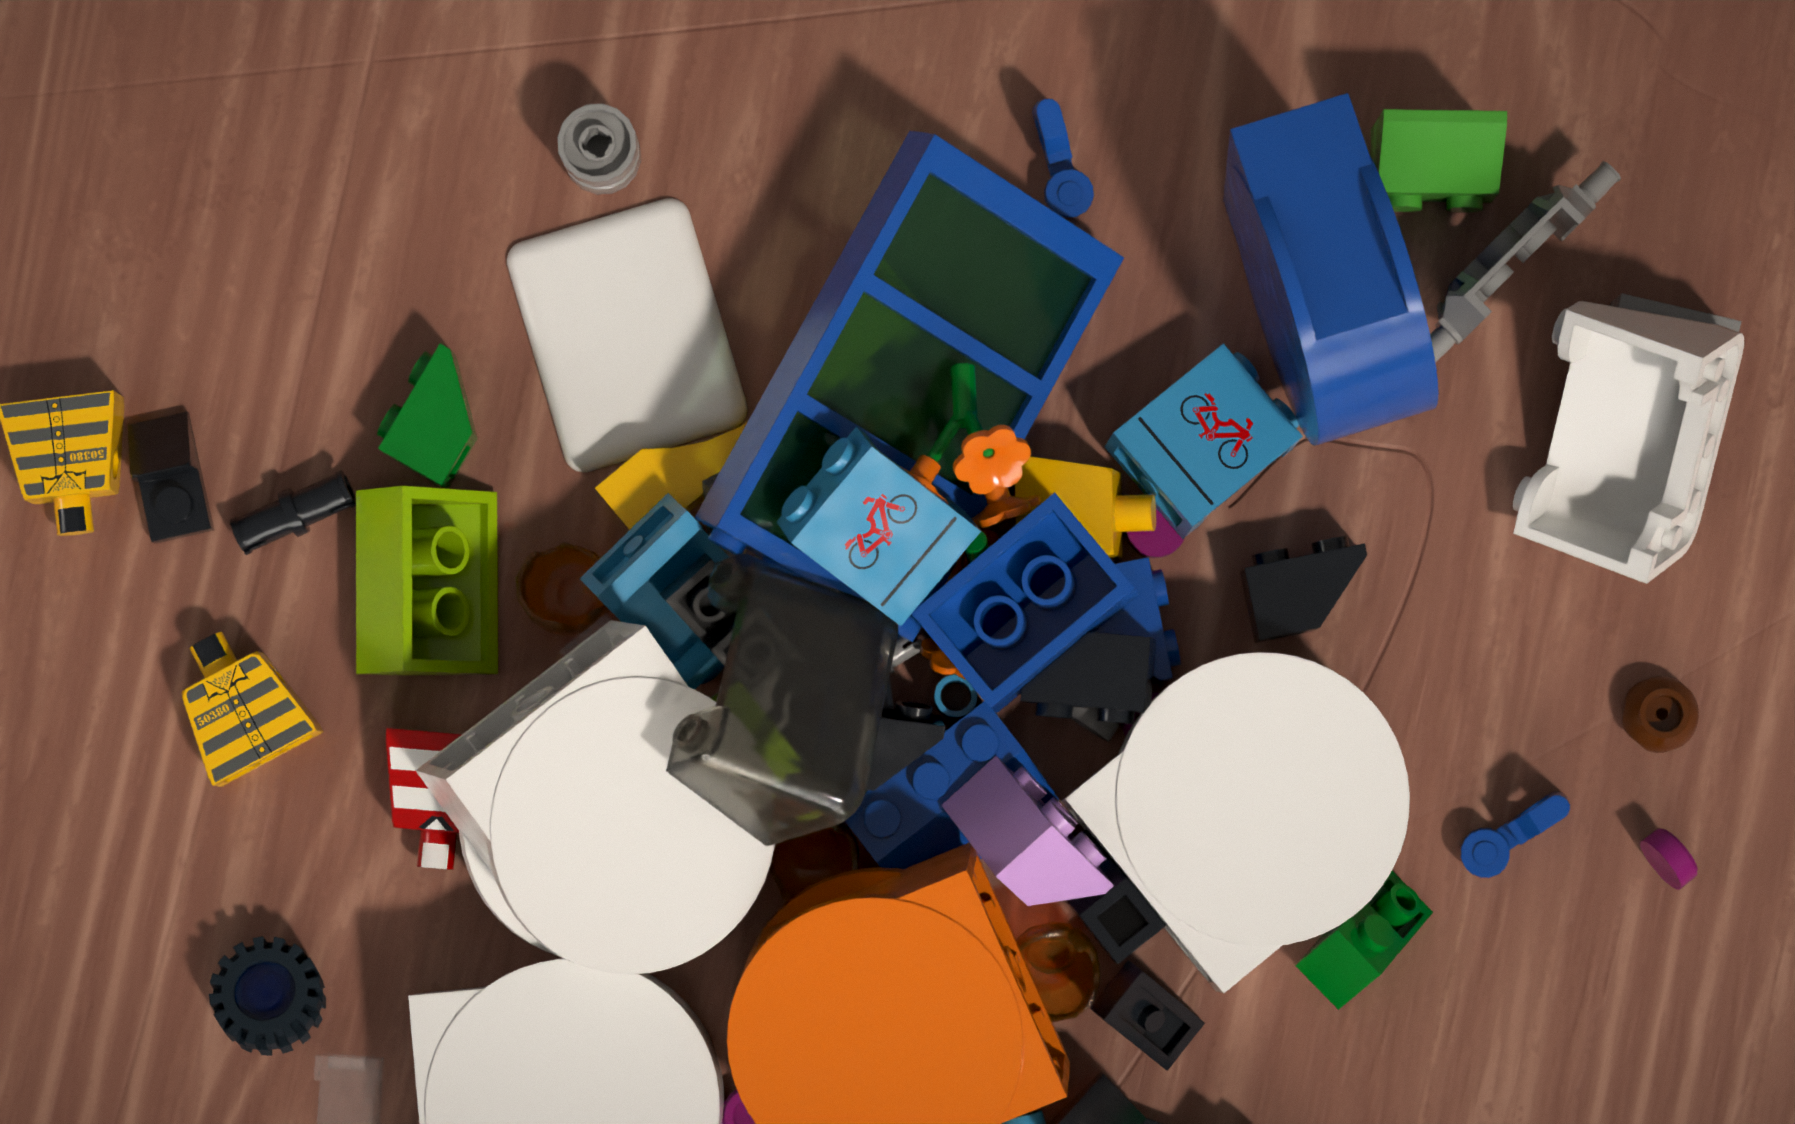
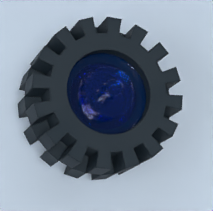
[209,936,326,1056]

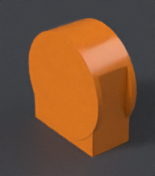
[727,842,1070,1124]

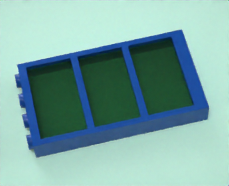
[695,131,1124,643]

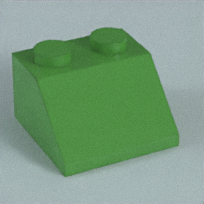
[1371,109,1507,213]

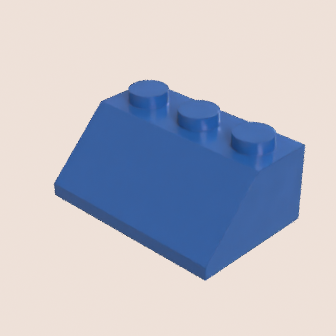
[912,492,1139,713]
[839,701,1059,869]

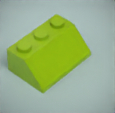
[356,486,498,675]

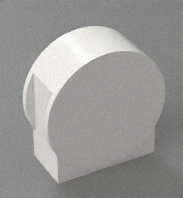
[415,620,777,975]
[1061,652,1410,993]
[408,958,724,1124]

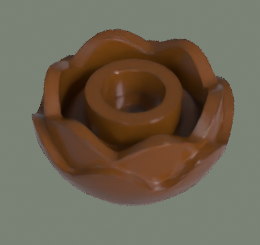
[1622,676,1699,753]

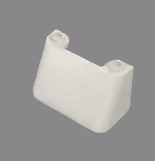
[1513,301,1744,584]

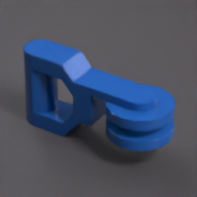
[1032,99,1094,218]
[1461,791,1570,878]

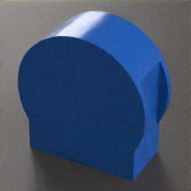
[1223,93,1439,446]

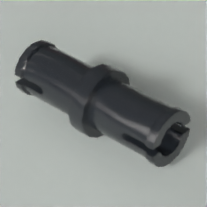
[230,470,356,555]

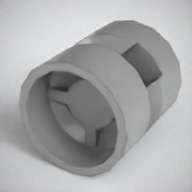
[557,104,641,195]

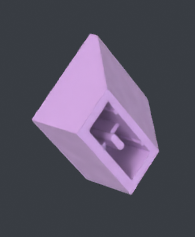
[941,756,1114,906]

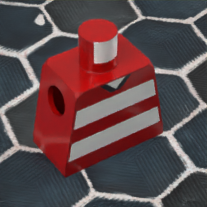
[386,728,462,870]

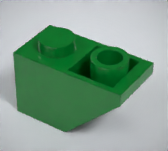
[377,343,478,489]
[1295,870,1433,1010]

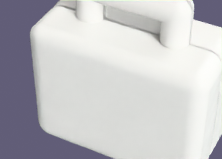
[507,198,748,472]

